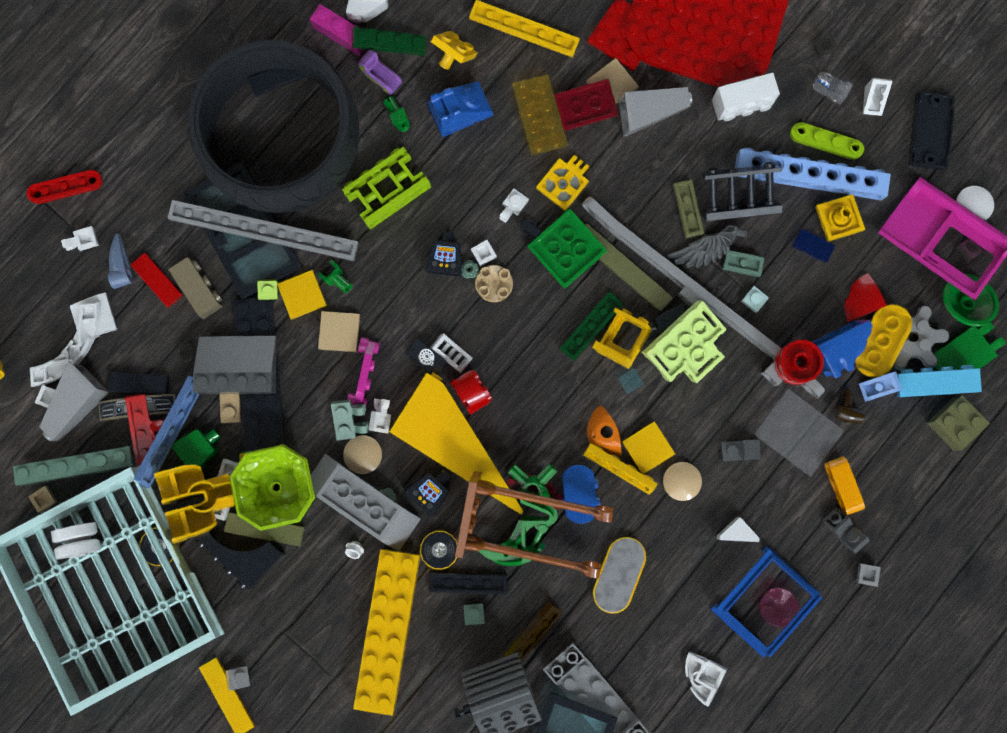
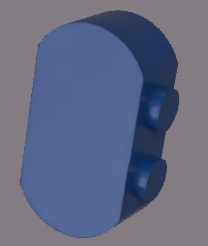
[562,465,600,524]

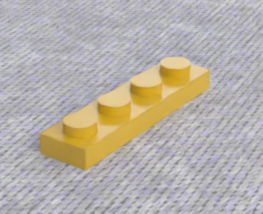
[583,443,658,495]

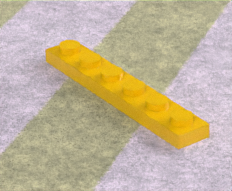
[469,0,580,58]

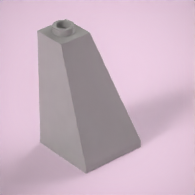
[618,87,692,137]
[40,362,110,442]

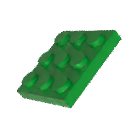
[527,209,608,289]

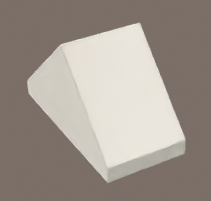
[863,78,892,116]
[717,517,759,542]

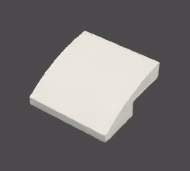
[70,293,118,338]

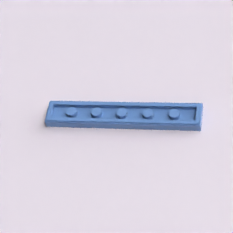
[133,376,199,488]

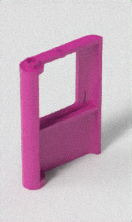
[878,177,1007,300]

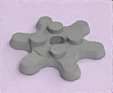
[893,306,949,370]

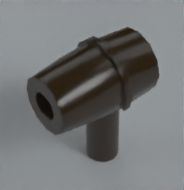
[835,390,865,424]

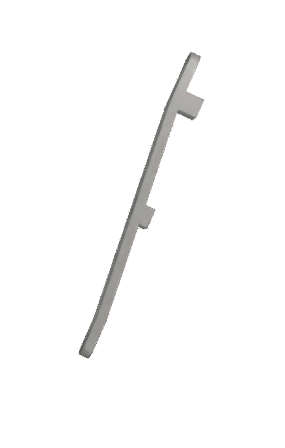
[582,197,825,398]

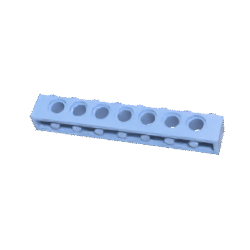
[735,148,891,200]

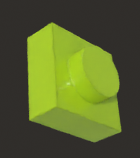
[257,279,278,300]

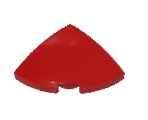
[844,273,887,322]

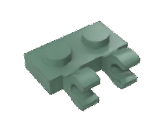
[331,400,369,440]

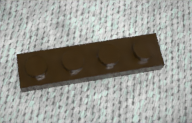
[500,601,563,661]

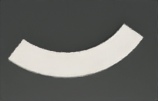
[30,302,101,387]

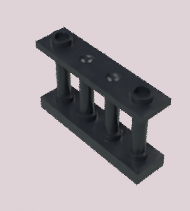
[701,162,782,221]

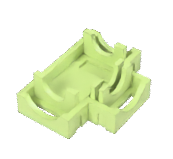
[642,300,727,383]

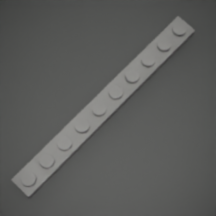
[168,200,359,261]

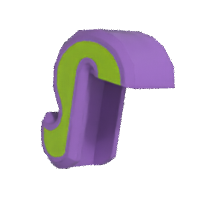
[358,50,402,94]

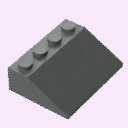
[193,336,276,394]

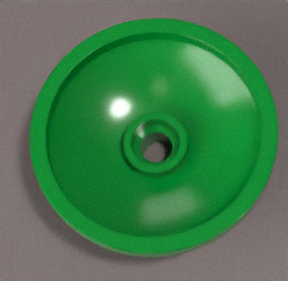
[943,274,999,327]

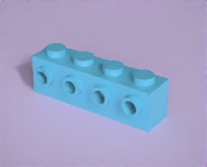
[897,365,982,397]

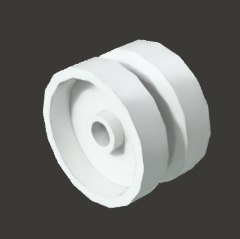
[51,522,101,560]

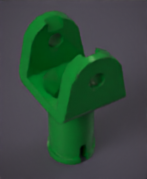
[383,96,410,132]
[317,260,353,293]

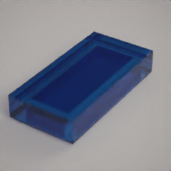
[792,229,836,263]

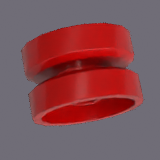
[774,340,824,385]

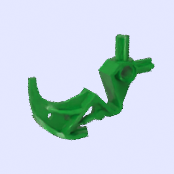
[478,463,558,566]

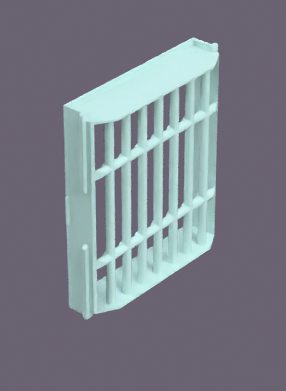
[0,466,225,716]

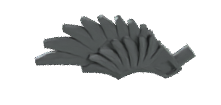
[668,225,747,268]

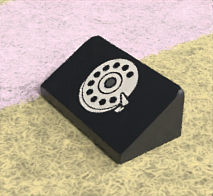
[406,338,447,375]

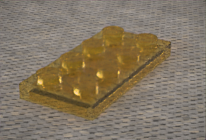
[512,74,568,156]

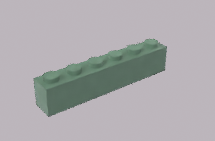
[13,446,136,486]

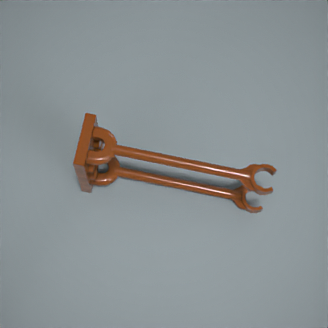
[455,471,613,578]

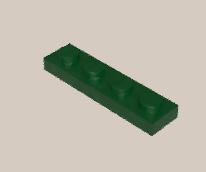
[352,27,426,56]
[559,292,624,362]

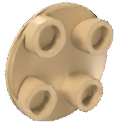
[475,265,513,302]
[343,435,382,474]
[663,462,702,501]

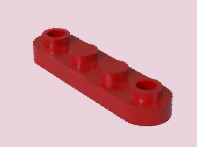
[26,170,103,204]

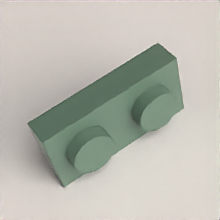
[722,250,764,277]

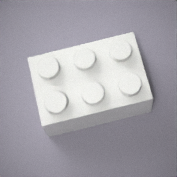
[712,73,780,121]

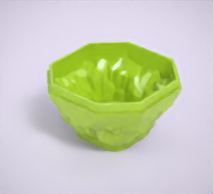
[230,444,315,531]

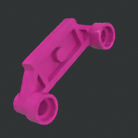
[347,337,380,406]

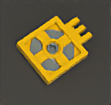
[536,155,590,212]

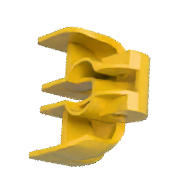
[153,465,235,544]

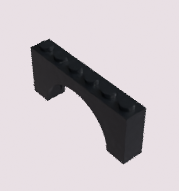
[166,474,285,590]

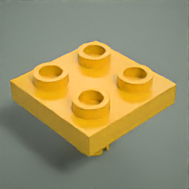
[431,31,478,70]
[815,194,865,242]

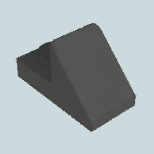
[720,440,761,462]

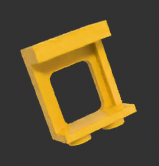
[592,308,652,369]

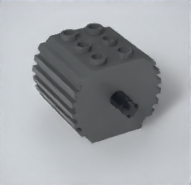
[454,652,542,733]

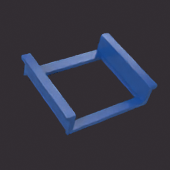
[711,546,822,658]

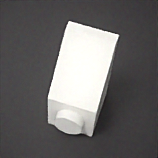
[346,0,388,23]

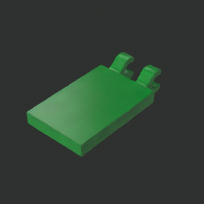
[933,322,1007,371]

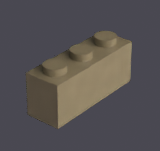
[168,257,223,319]

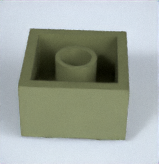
[927,395,990,451]

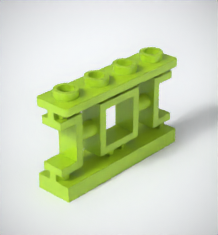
[342,147,431,230]

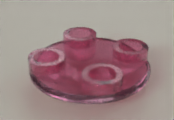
[760,588,800,628]

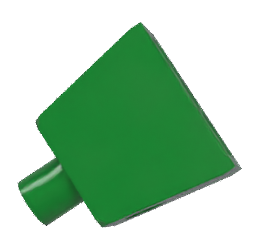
[172,428,221,470]

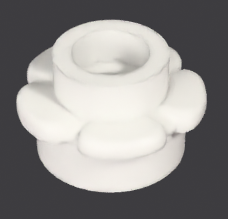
[345,541,364,559]

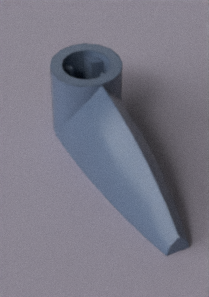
[108,233,133,289]

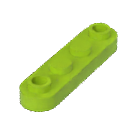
[790,122,864,160]

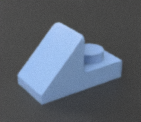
[859,371,903,402]

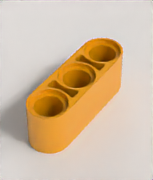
[825,456,865,515]

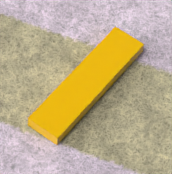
[199,657,256,733]

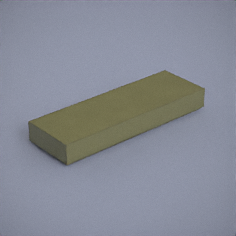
[673,179,704,239]

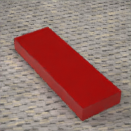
[130,253,183,308]

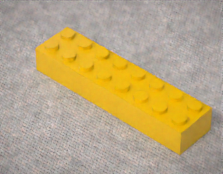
[353,549,421,716]

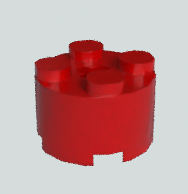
[450,370,493,415]

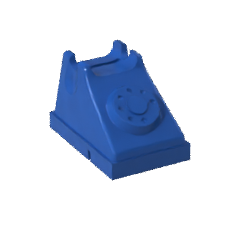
[427,81,493,137]
[812,320,873,378]

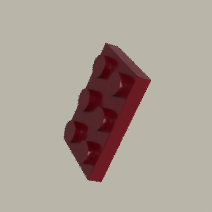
[554,78,618,132]

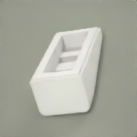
[430,334,472,373]

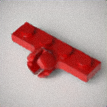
[125,394,164,468]

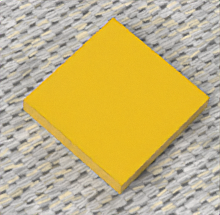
[277,270,327,320]
[622,421,675,474]

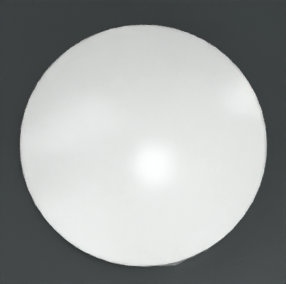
[956,186,994,220]

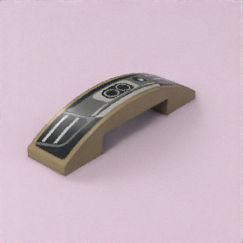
[98,394,176,421]

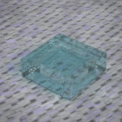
[617,368,644,395]

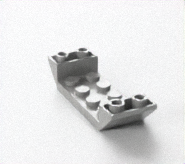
[311,454,421,552]
[543,643,649,733]

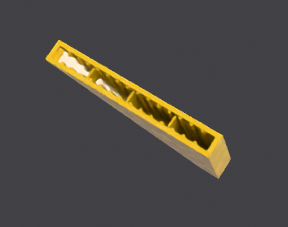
[389,373,523,514]

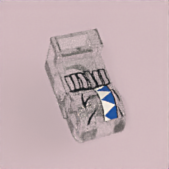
[812,72,853,105]

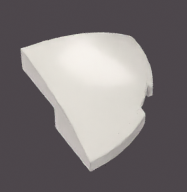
[685,652,727,707]

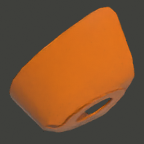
[587,405,622,457]

